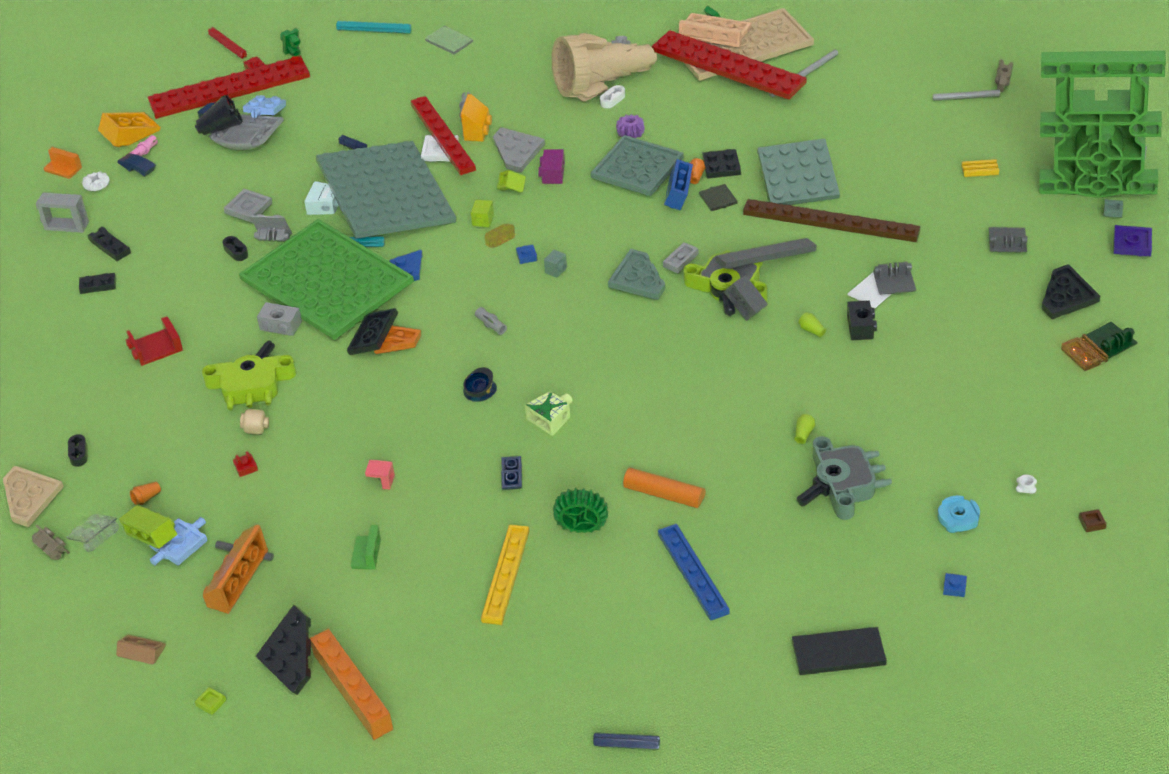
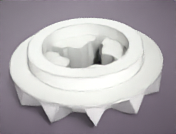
[82,171,110,191]

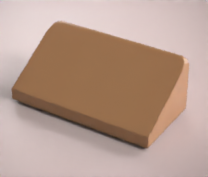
[116,634,166,664]

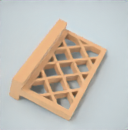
[679,13,752,47]

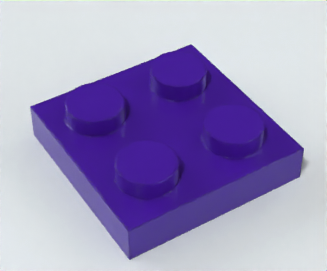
[1113,225,1152,257]

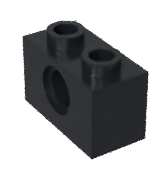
[847,300,877,341]

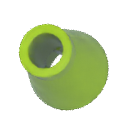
[798,312,827,338]
[794,414,816,444]

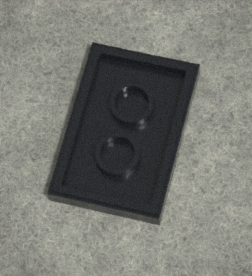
[346,308,398,355]

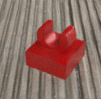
[233,451,258,477]

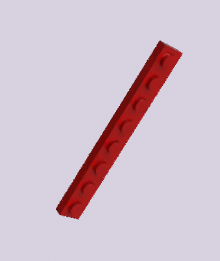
[411,96,476,176]

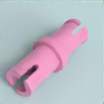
[129,135,158,156]

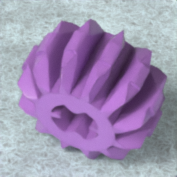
[616,114,645,138]

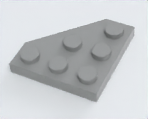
[493,127,545,173]

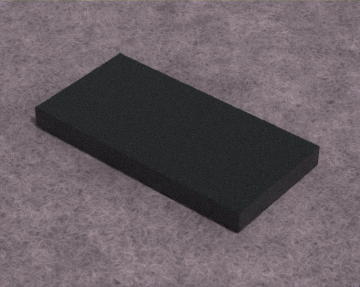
[792,627,887,675]

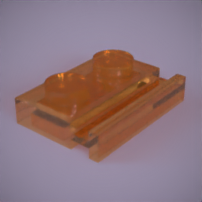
[1061,334,1108,371]

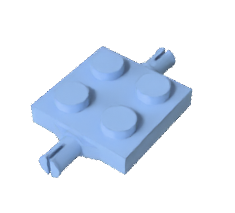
[243,95,286,118]
[150,517,208,566]

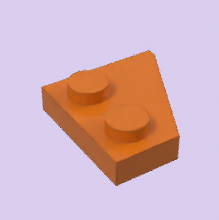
[374,325,421,354]

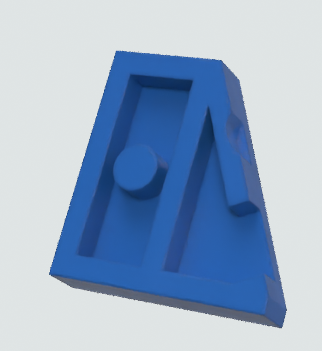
[389,250,423,281]

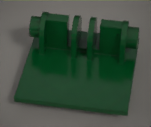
[1082,322,1138,359]

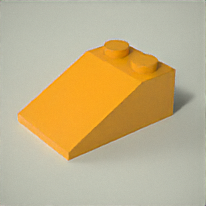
[98,112,161,147]

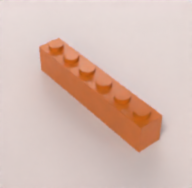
[310,629,393,740]

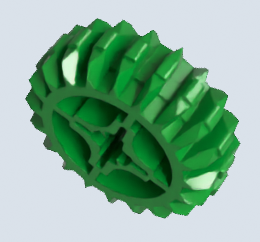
[553,487,608,533]

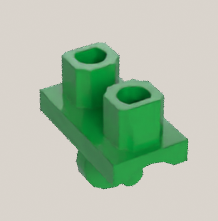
[280,28,301,57]

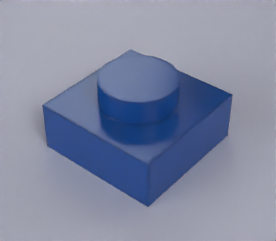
[516,245,537,264]
[943,573,967,597]

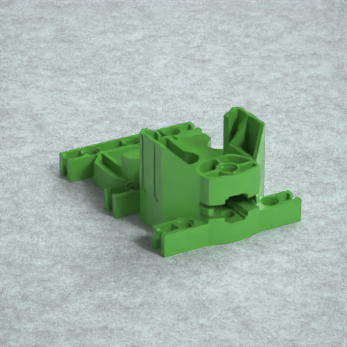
[1039,51,1166,198]

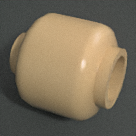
[240,409,269,435]

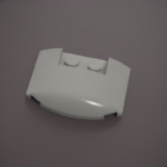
[209,114,284,150]

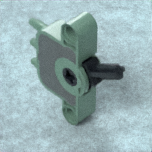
[796,436,892,520]

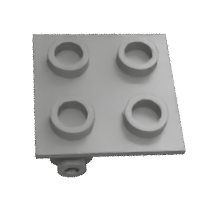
[250,214,292,242]

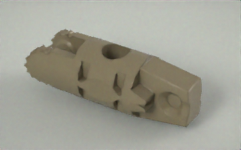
[995,59,1013,92]

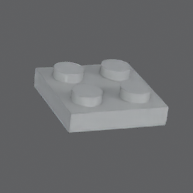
[224,189,272,223]

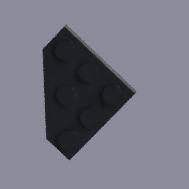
[1042,264,1101,319]
[255,605,311,695]

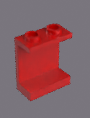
[125,316,183,366]

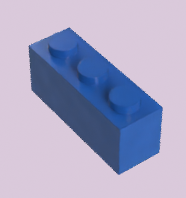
[664,159,693,211]

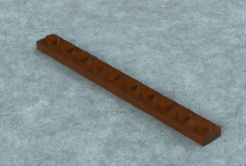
[743,199,921,243]

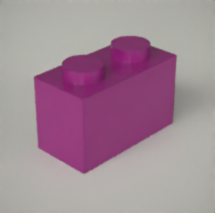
[538,149,565,184]

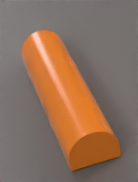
[623,467,706,508]

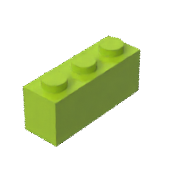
[119,505,178,549]

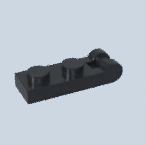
[88,226,131,261]

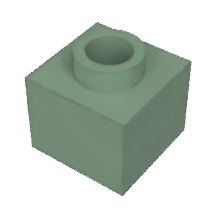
[544,250,567,278]

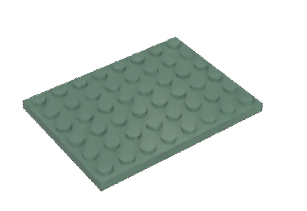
[316,141,456,238]

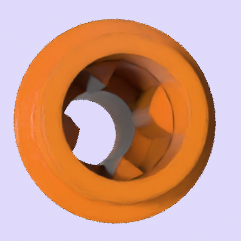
[690,158,705,184]
[130,481,161,505]

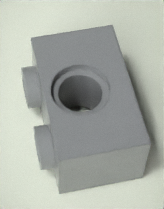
[257,302,302,336]

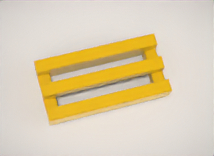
[961,159,999,177]

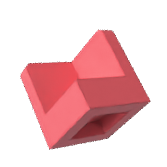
[365,460,395,490]

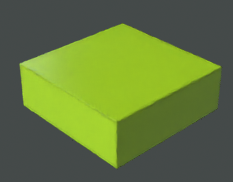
[195,687,227,715]

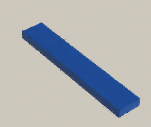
[658,524,730,621]

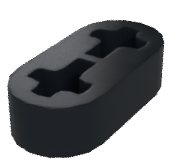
[222,236,248,261]
[68,434,88,467]

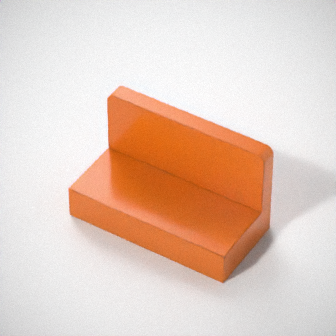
[44,147,82,179]

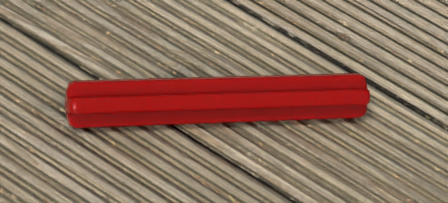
[208,27,247,59]

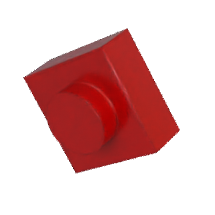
[243,56,265,69]

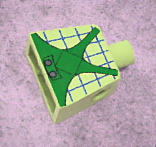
[525,392,573,436]

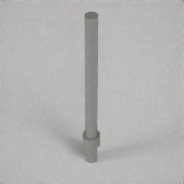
[769,49,838,97]

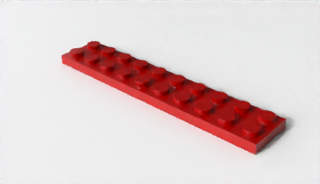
[652,30,807,100]
[147,56,310,119]

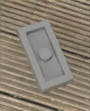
[663,242,699,273]

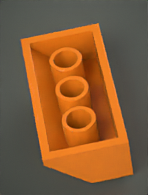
[203,524,268,614]

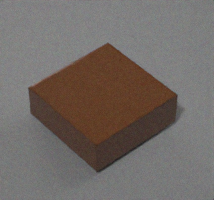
[1078,509,1107,533]

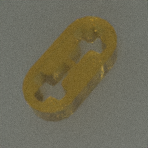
[485,224,515,248]

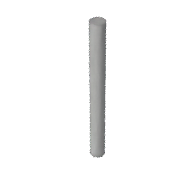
[933,90,1000,101]

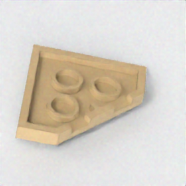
[3,466,64,527]

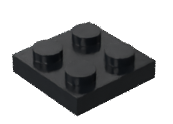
[702,149,741,179]

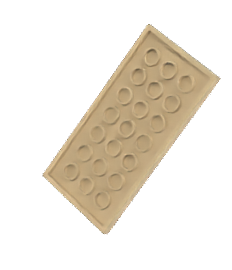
[683,8,814,81]

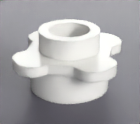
[1016,474,1037,494]

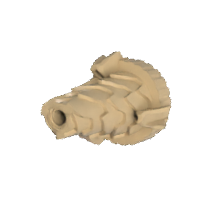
[552,33,657,101]

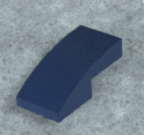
[117,153,156,177]
[501,456,522,490]

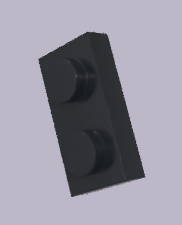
[79,273,116,294]

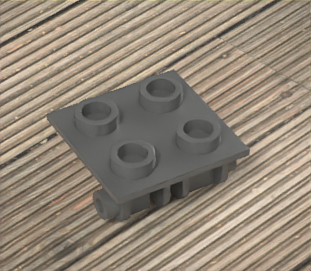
[989,227,1028,253]
[873,261,916,295]

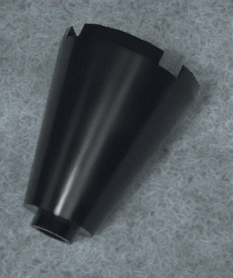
[195,95,243,135]

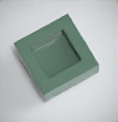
[1104,199,1123,218]

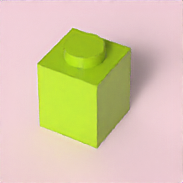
[471,200,494,227]

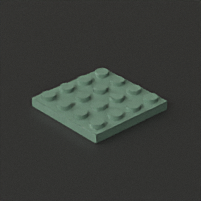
[591,135,684,196]
[757,138,840,205]

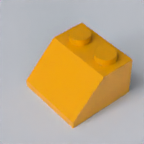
[461,94,492,142]

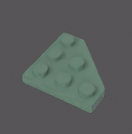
[608,249,665,300]

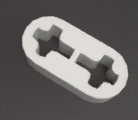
[600,85,625,108]

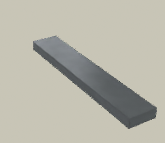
[716,238,817,269]

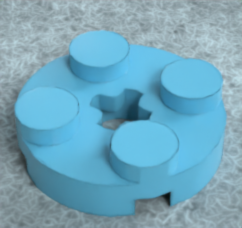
[938,495,980,533]

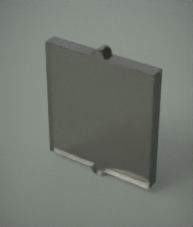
[699,184,738,211]

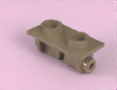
[32,524,70,560]

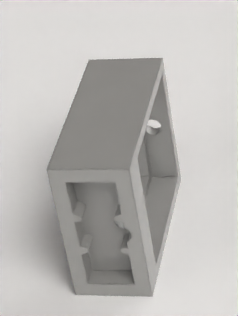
[36,193,89,233]

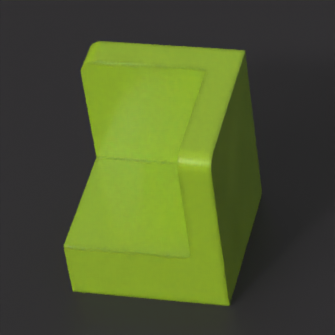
[497,170,526,193]

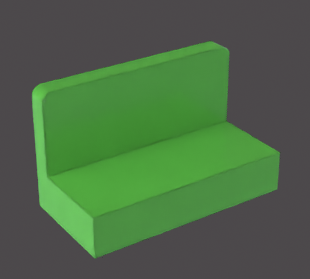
[351,525,381,569]

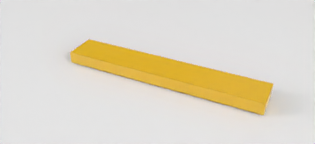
[481,524,530,625]

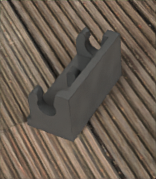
[724,275,768,321]

